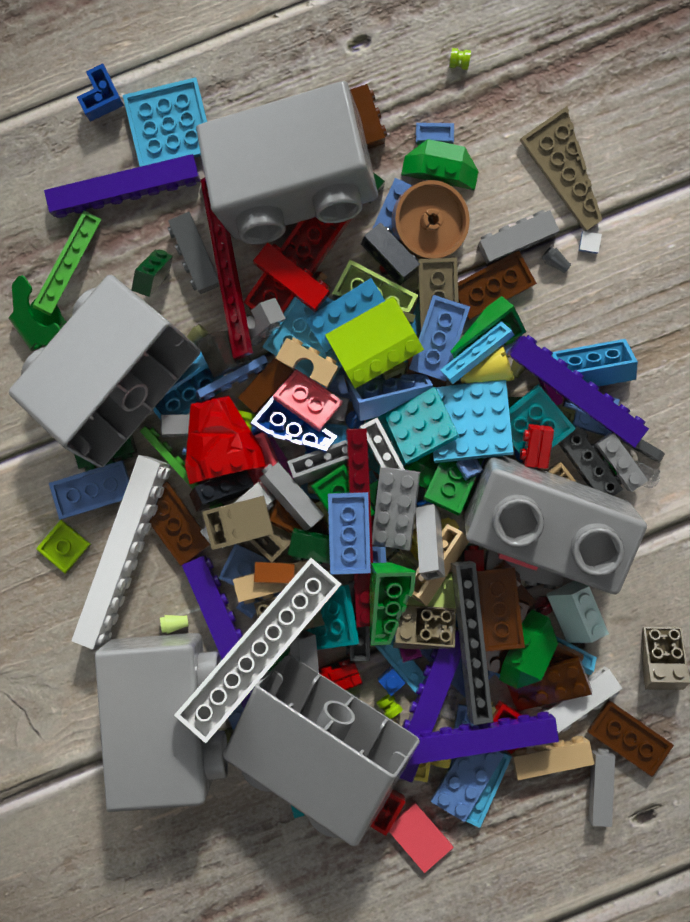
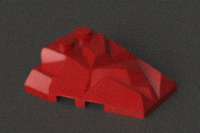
[185,396,266,485]

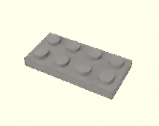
[372,466,420,551]

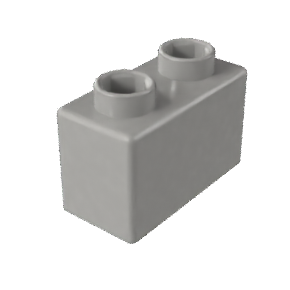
[196,81,378,244]
[9,275,200,467]
[464,456,647,595]
[95,633,228,812]
[223,655,420,846]

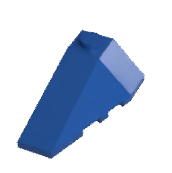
[251,397,337,452]

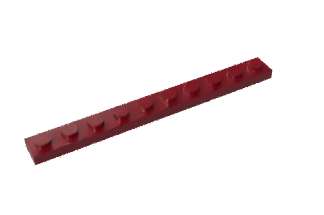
[200,177,253,360]
[346,428,373,627]

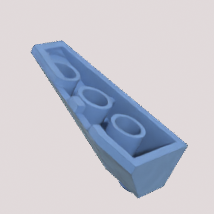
[347,374,433,421]

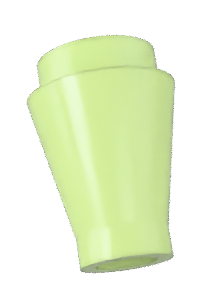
[160,615,189,634]

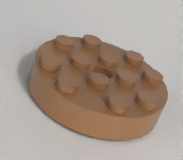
[391,180,470,259]

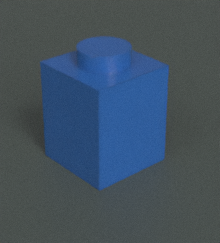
[378,665,406,696]

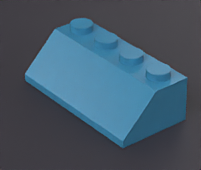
[552,339,638,387]
[153,349,224,420]

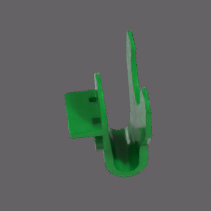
[9,275,66,351]

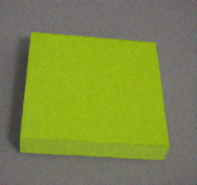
[36,520,91,574]

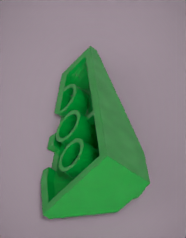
[450,296,526,358]
[370,562,416,646]

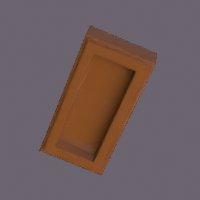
[254,562,295,583]

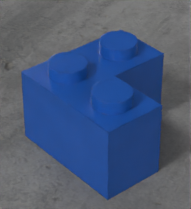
[77,63,124,122]

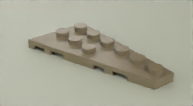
[520,106,602,231]

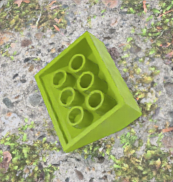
[325,296,424,388]

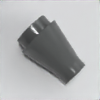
[542,246,571,273]

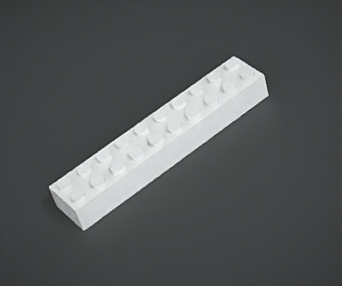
[72,455,171,649]
[174,558,341,744]

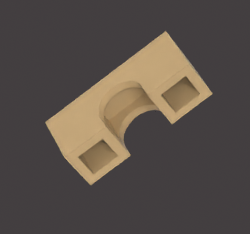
[276,337,339,388]

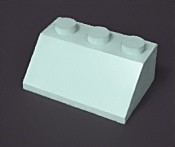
[546,581,609,643]

